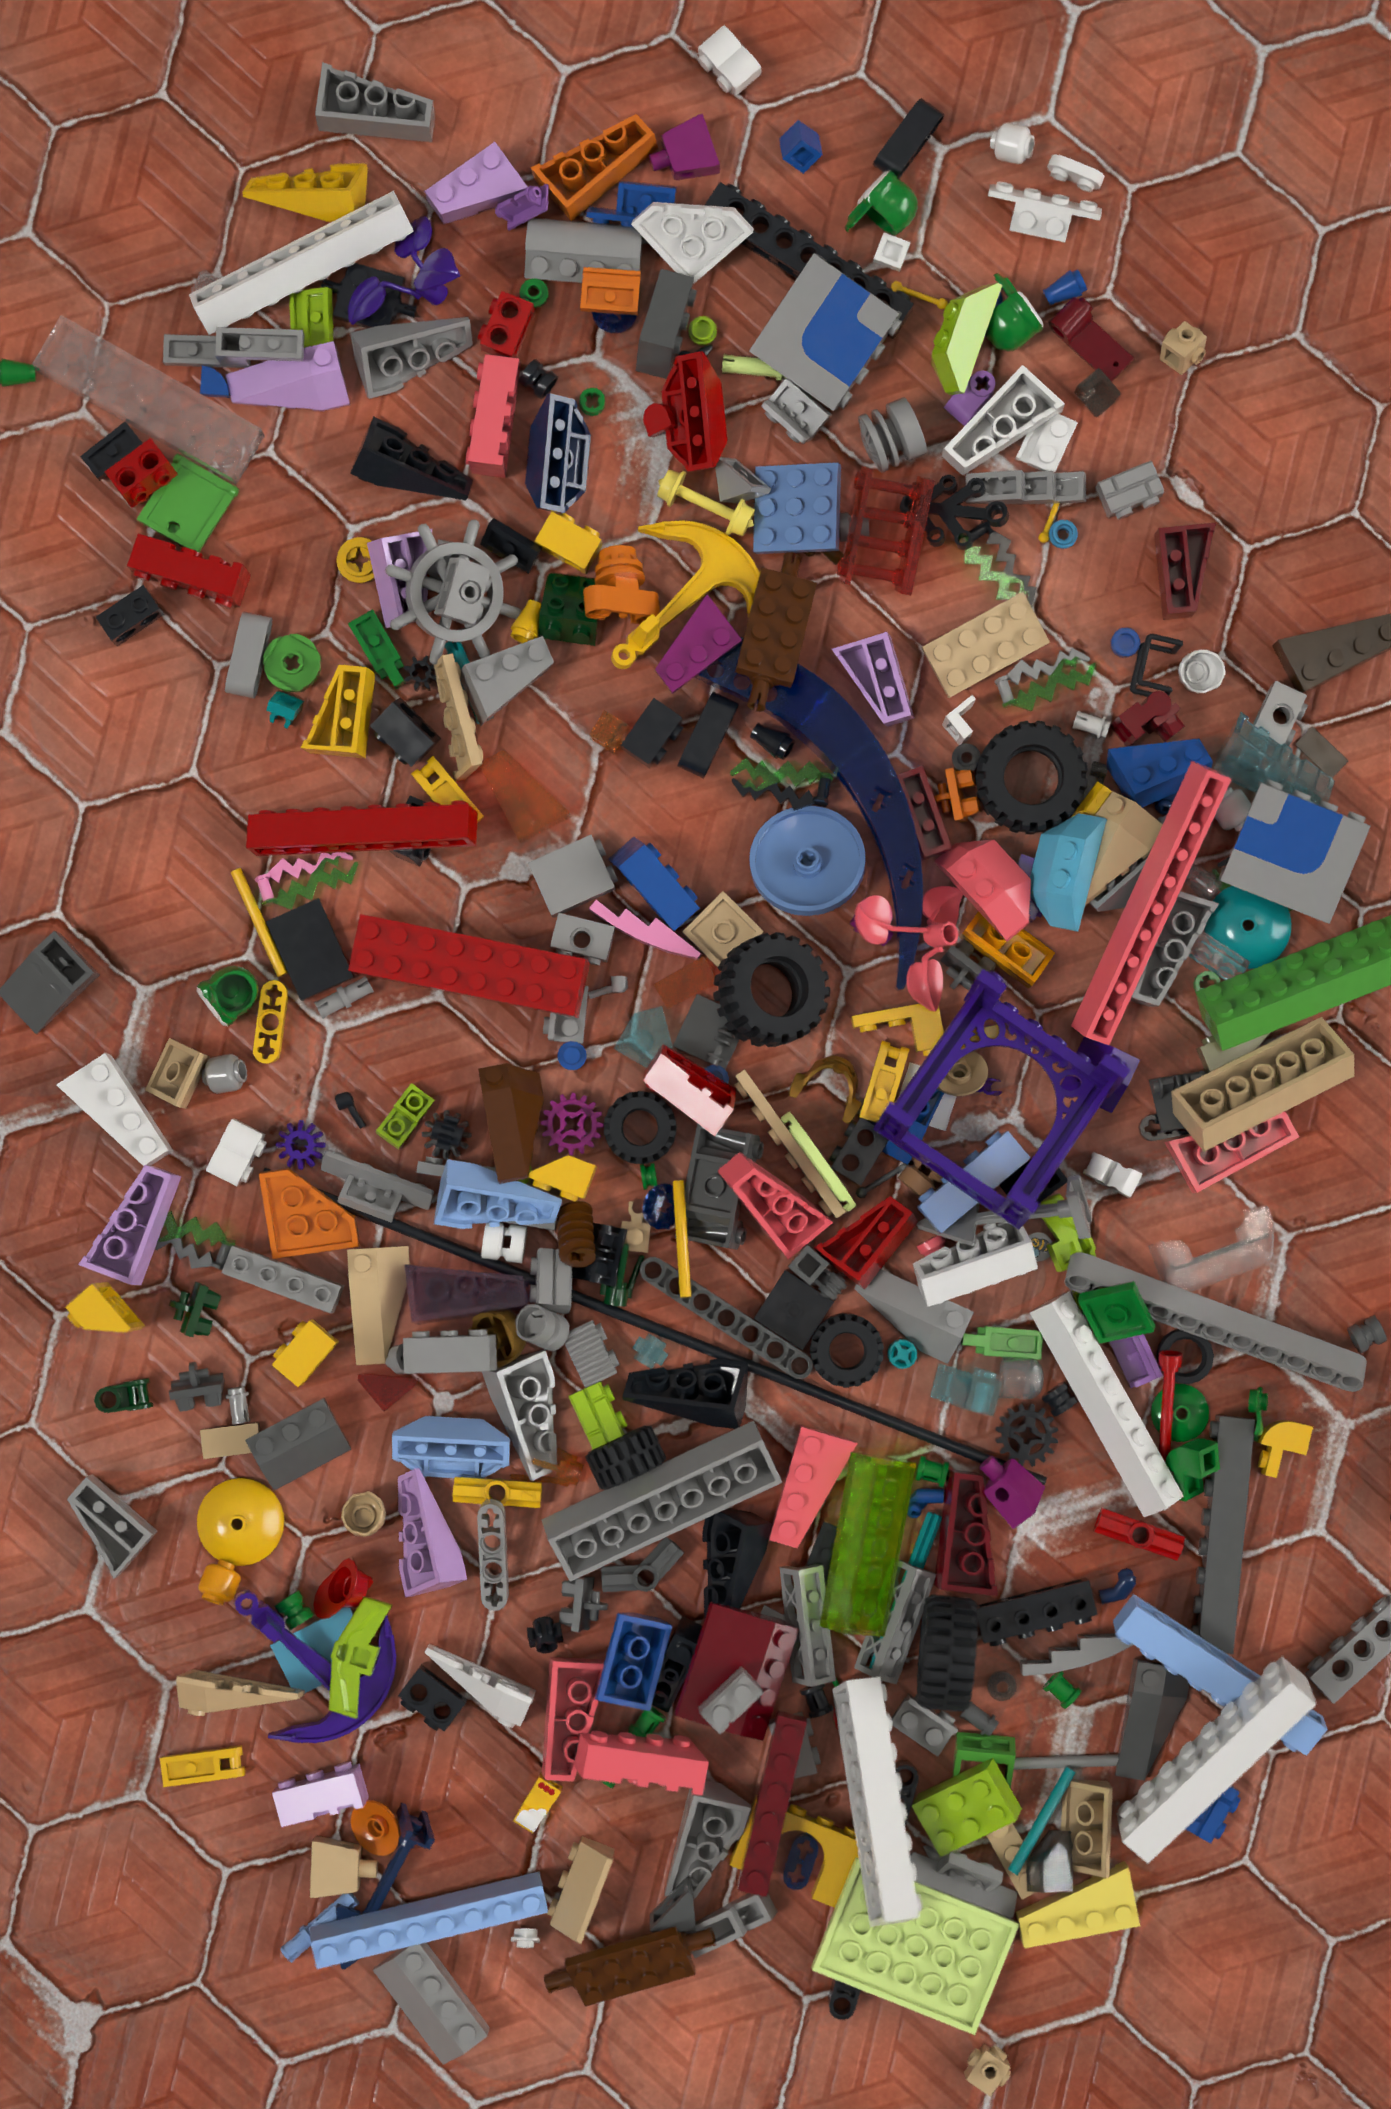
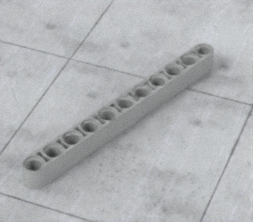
[1064,1252,1367,1392]

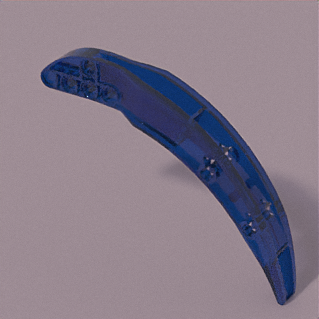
[695,637,923,991]

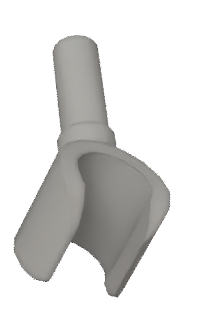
[588,976,628,999]

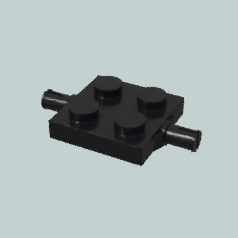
[321,263,417,328]

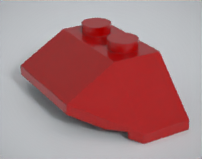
[661,351,728,472]

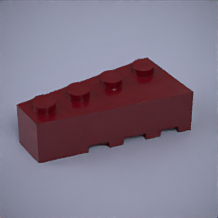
[934,1469,998,1596]

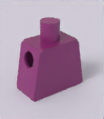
[649,113,720,180]
[979,1456,1045,1529]

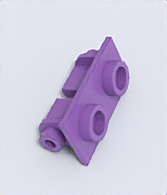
[495,184,549,231]

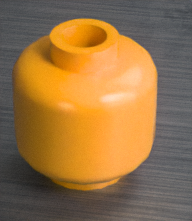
[198,1560,241,1606]

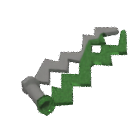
[994,648,1096,712]

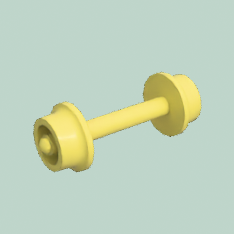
[657,469,755,537]

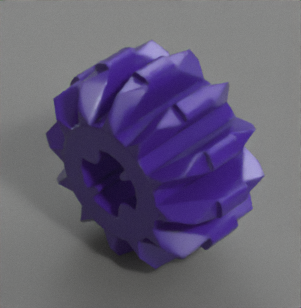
[276,1120,326,1170]

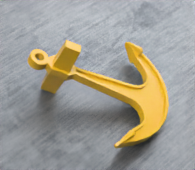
[611,520,759,669]

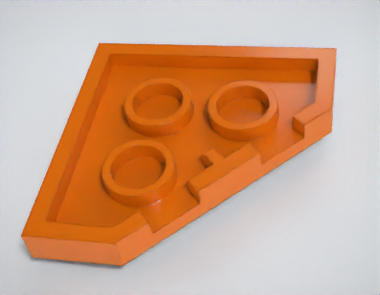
[259,1168,360,1259]

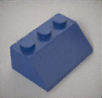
[595,1612,672,1711]

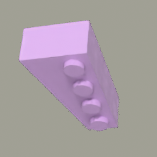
[78,1165,181,1285]

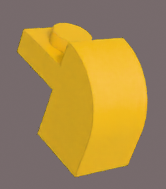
[1256,1420,1313,1478]

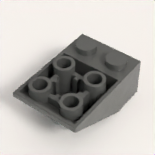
[0,931,100,1034]

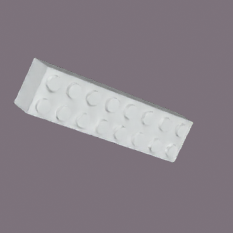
[1117,1656,1316,1864]
[832,1676,922,1927]

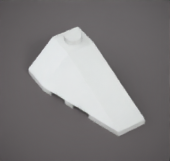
[425,1644,536,1728]

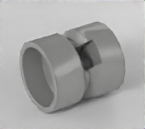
[515,1304,569,1351]

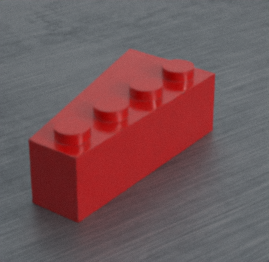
[127,534,251,609]

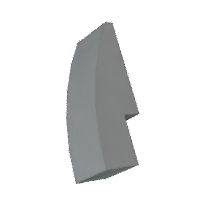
[681,1893,778,1958]

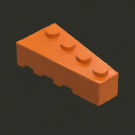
[531,114,658,221]

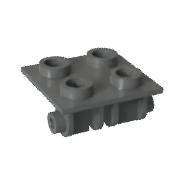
[673,994,739,1070]
[1149,1070,1209,1132]

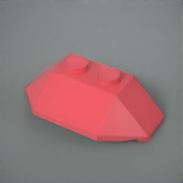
[934,839,1032,942]

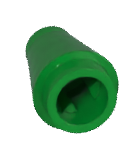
[0,358,36,387]

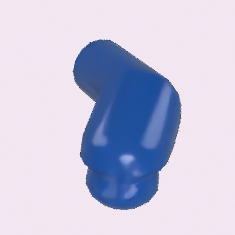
[904,1488,944,1518]

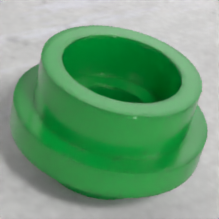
[520,278,548,308]

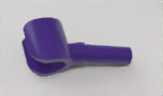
[976,1078,1002,1096]

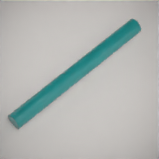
[1008,1767,1076,1876]

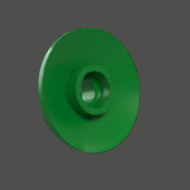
[1151,1384,1209,1442]

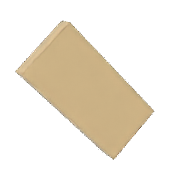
[200,1422,260,1459]

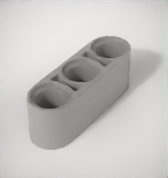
[225,612,272,699]

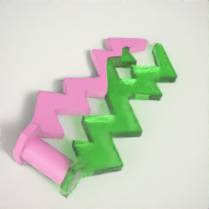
[255,852,358,910]

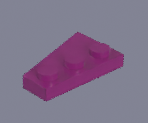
[655,594,742,694]

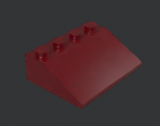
[674,1602,799,1741]

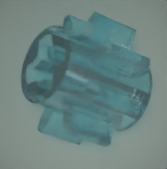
[632,1333,668,1369]

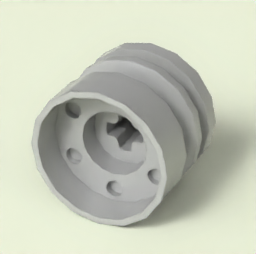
[858,397,927,473]

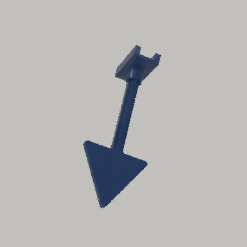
[335,1803,435,1970]

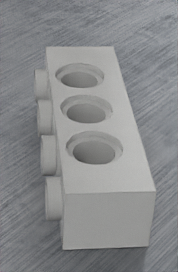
[222,1245,345,1314]
[1305,1595,1391,1704]

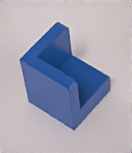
[779,120,823,174]

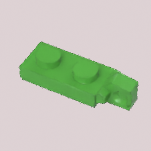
[961,1326,1043,1360]

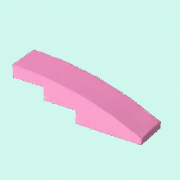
[589,900,701,960]

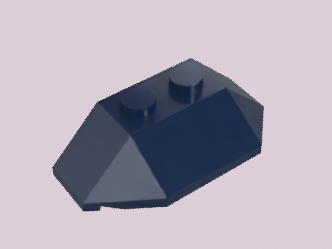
[525,393,591,514]

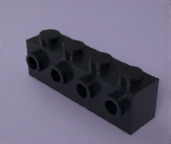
[977,1577,1098,1646]

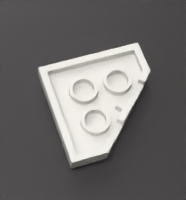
[631,202,754,284]

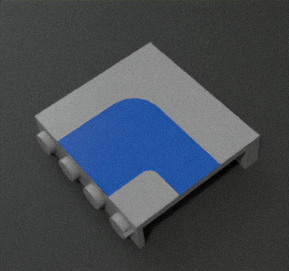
[749,253,902,411]
[1219,779,1371,924]

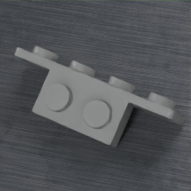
[321,1151,434,1223]
[910,1852,1017,1919]

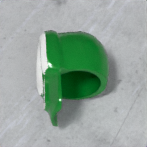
[845,170,918,236]
[985,273,1043,351]
[196,965,259,1027]

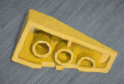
[242,163,368,222]

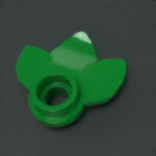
[1248,1387,1268,1441]

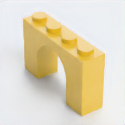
[730,1795,859,1908]

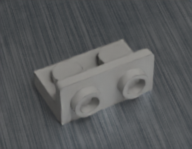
[543,986,589,1044]
[891,1693,958,1757]

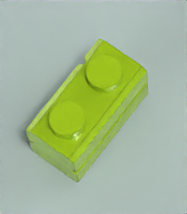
[568,1381,628,1449]

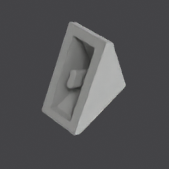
[715,457,771,503]

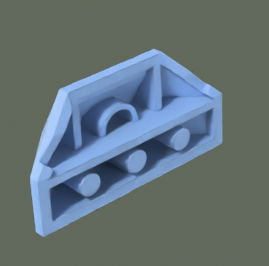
[392,1416,510,1478]

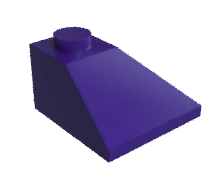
[1061,1037,1140,1113]

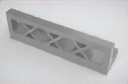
[854,1558,937,1684]
[779,1564,836,1687]

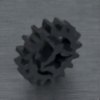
[995,1403,1058,1467]

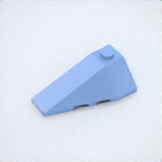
[434,1159,562,1229]

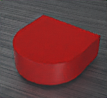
[643,403,677,438]

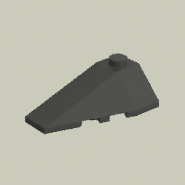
[1115,1658,1189,1781]

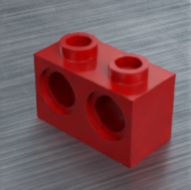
[478,291,535,358]
[105,438,178,508]

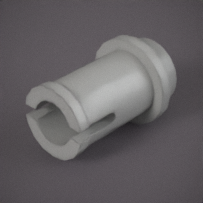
[225,1387,250,1424]

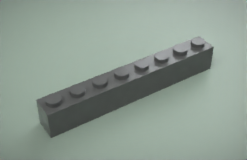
[1191,1415,1255,1654]

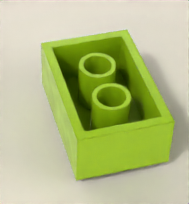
[911,1758,1022,1857]

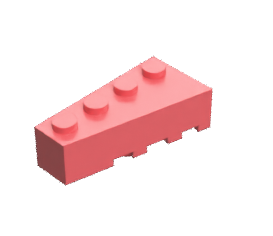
[717,1152,833,1260]
[769,1425,858,1548]
[574,1731,709,1796]

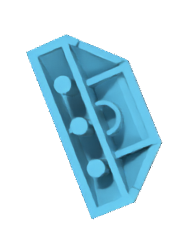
[1030,814,1107,932]

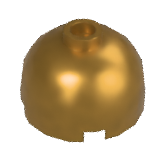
[467,1308,526,1367]

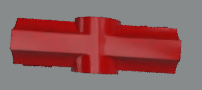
[1093,1507,1185,1561]

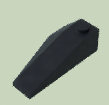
[350,416,473,501]

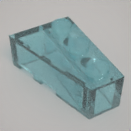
[930,1363,1002,1417]

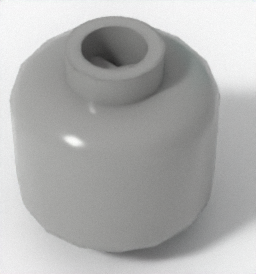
[202,1054,247,1094]

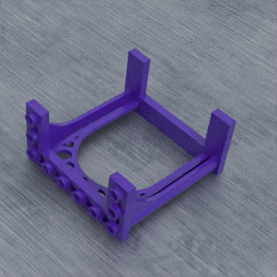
[873,969,1131,1230]

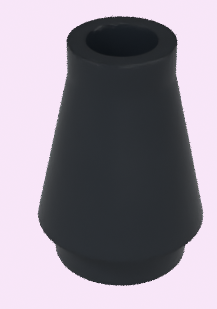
[750,723,795,760]

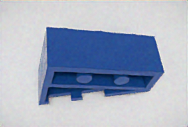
[1106,739,1213,807]
[608,837,700,931]

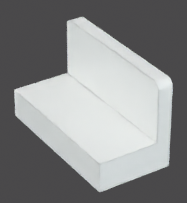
[942,695,976,745]

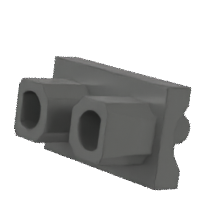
[940,939,996,990]
[169,1362,225,1412]
[559,1576,608,1632]

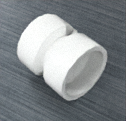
[481,1223,527,1264]

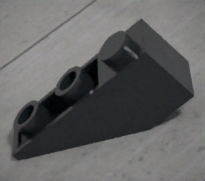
[652,1616,703,1713]

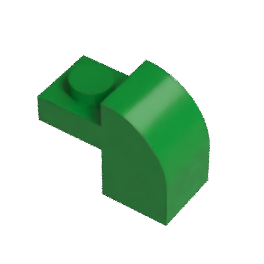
[1165,1438,1220,1502]

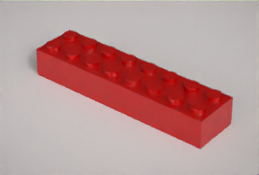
[348,914,590,1019]

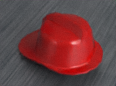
[313,1558,373,1619]

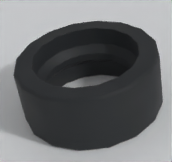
[1156,1329,1214,1384]

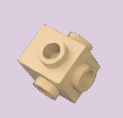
[1160,321,1207,375]
[964,2044,1011,2097]

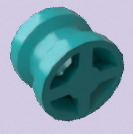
[887,1339,917,1369]

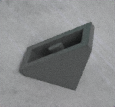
[650,1876,696,1933]

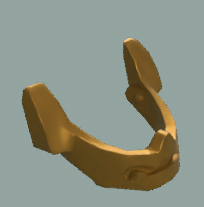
[789,1055,861,1124]

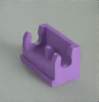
[1109,1334,1163,1388]

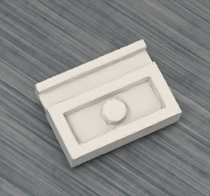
[1015,414,1078,472]

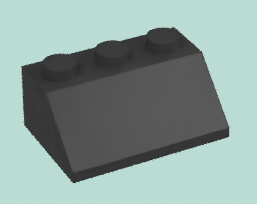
[245,1398,351,1490]

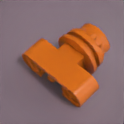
[583,545,661,625]

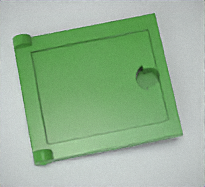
[137,453,239,552]

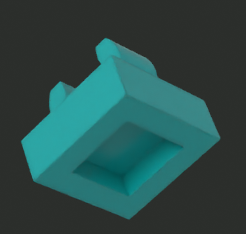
[266,691,304,728]

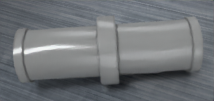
[314,976,374,1019]

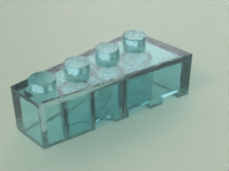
[1213,712,1335,805]

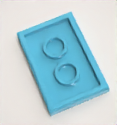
[270,1608,354,1694]

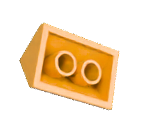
[959,911,1055,989]

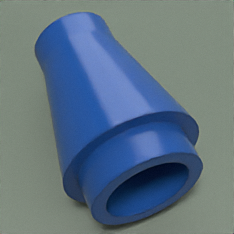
[1043,269,1088,306]

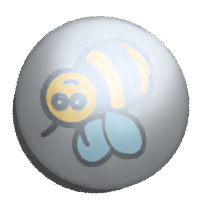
[1029,1232,1052,1261]

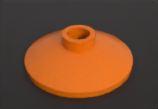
[351,1800,401,1856]

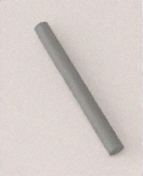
[1014,1754,1118,1770]

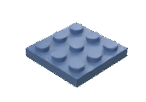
[753,463,841,554]

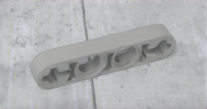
[477,1499,509,1611]

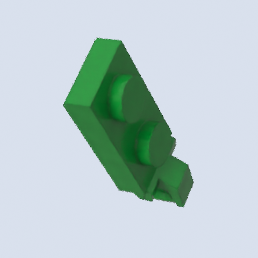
[348,609,406,689]

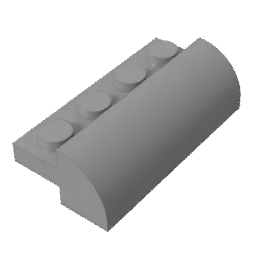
[524,218,643,283]

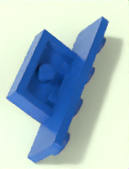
[586,181,676,227]

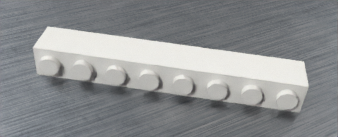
[189,191,414,335]
[1030,1292,1184,1517]

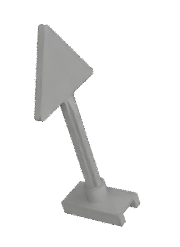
[917,1175,1092,1245]

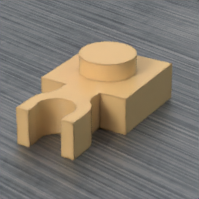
[621,1201,651,1253]

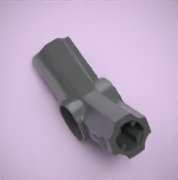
[601,1537,684,1592]

